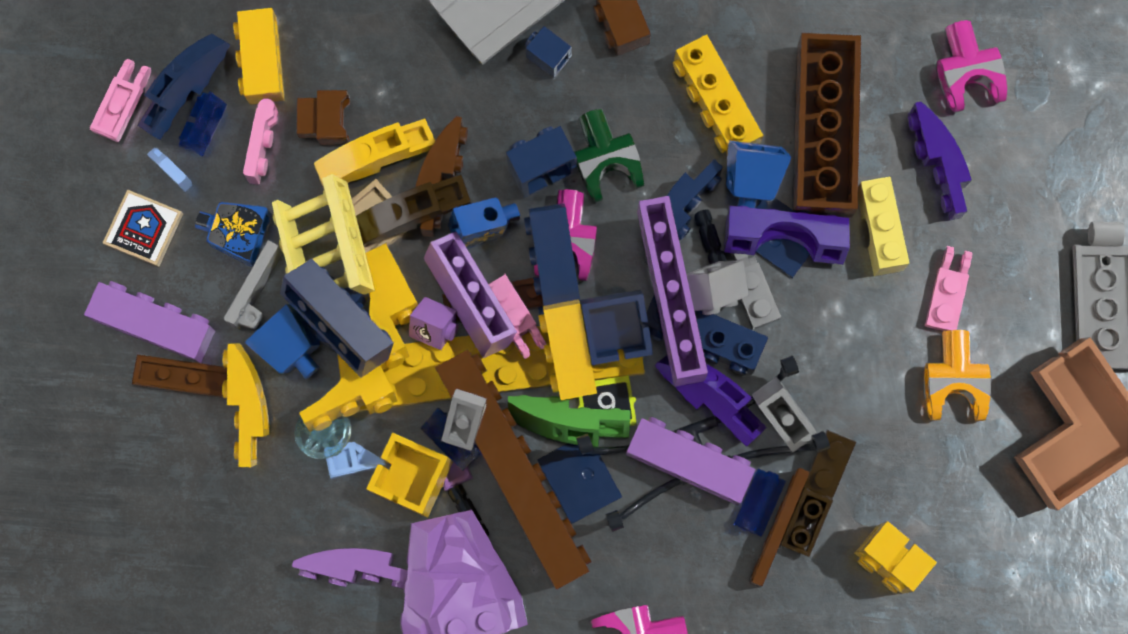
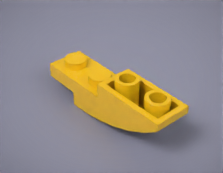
[314,119,435,190]
[222,343,269,467]

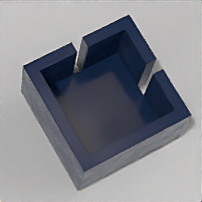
[506,126,577,198]
[580,290,653,365]

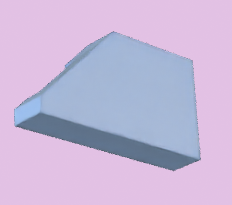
[147,148,192,192]
[324,441,386,479]

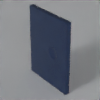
[756,198,810,278]
[537,443,622,524]

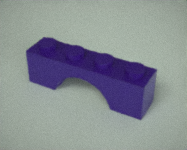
[724,206,850,265]

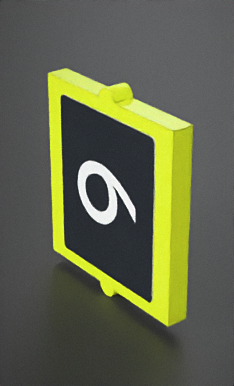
[578,376,637,426]

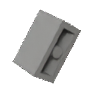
[686,260,749,315]
[752,377,817,452]

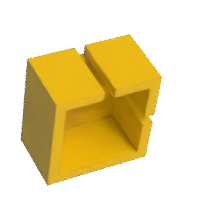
[366,433,453,518]
[854,521,937,594]

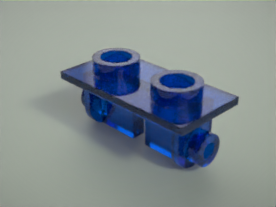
[178,91,227,157]
[420,407,482,471]
[734,468,786,537]

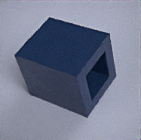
[525,26,572,78]

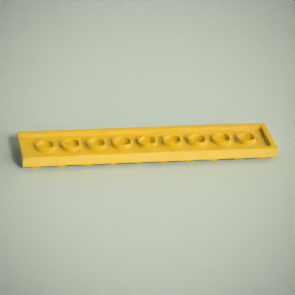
[337,320,645,412]

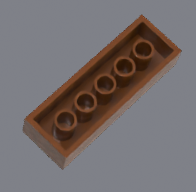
[793,33,861,218]

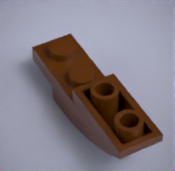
[416,116,468,237]

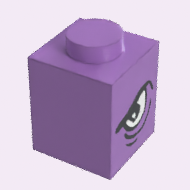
[409,297,458,350]

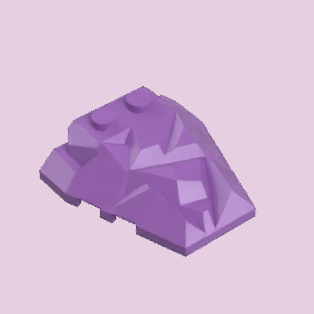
[400,510,528,634]

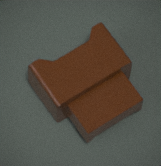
[297,90,350,145]

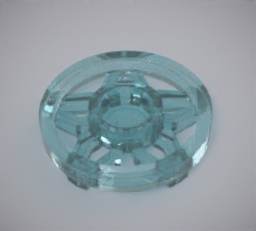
[294,416,352,459]

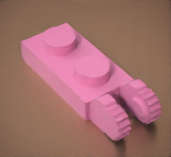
[90,59,151,143]
[243,98,279,185]
[925,246,972,331]
[488,274,546,359]

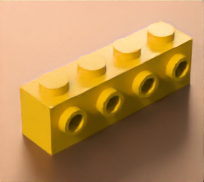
[672,35,764,156]

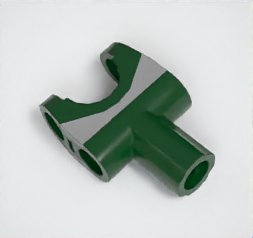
[574,109,644,203]

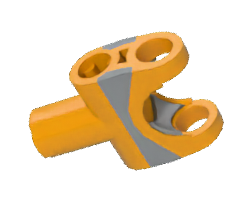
[924,330,991,421]

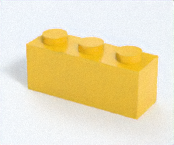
[233,8,285,105]
[538,299,597,400]

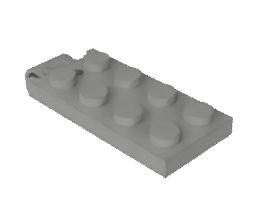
[1073,222,1128,370]

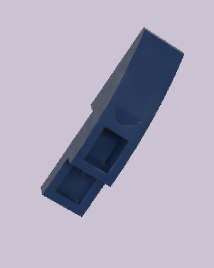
[137,33,230,140]
[645,159,723,265]

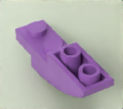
[292,548,407,589]

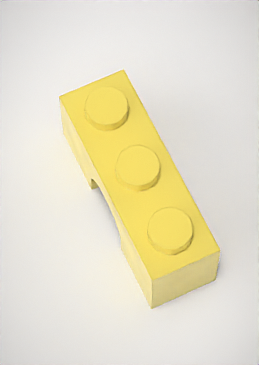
[858,177,910,276]

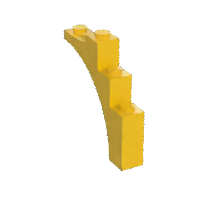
[299,243,418,432]

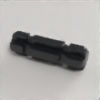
[694,209,726,264]
[448,484,489,537]

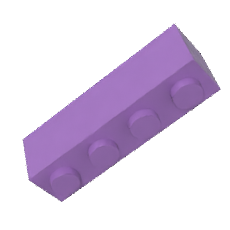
[424,232,517,359]
[84,281,215,363]
[626,417,756,506]

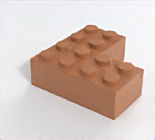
[1014,337,1128,510]

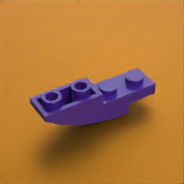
[908,102,972,221]
[655,355,767,447]

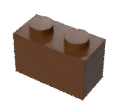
[593,0,651,56]

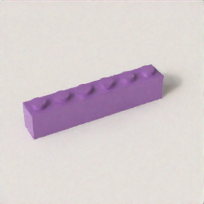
[637,196,708,387]

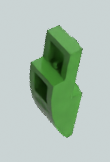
[508,395,630,447]

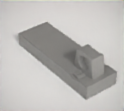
[224,240,283,330]

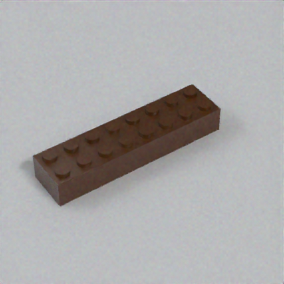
[435,350,592,590]

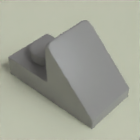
[441,389,486,451]

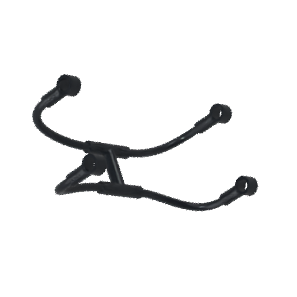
[576,355,830,532]

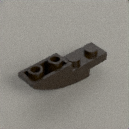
[356,174,472,247]
[780,429,856,557]

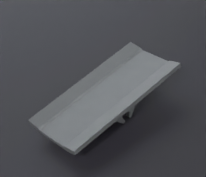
[428,0,565,65]

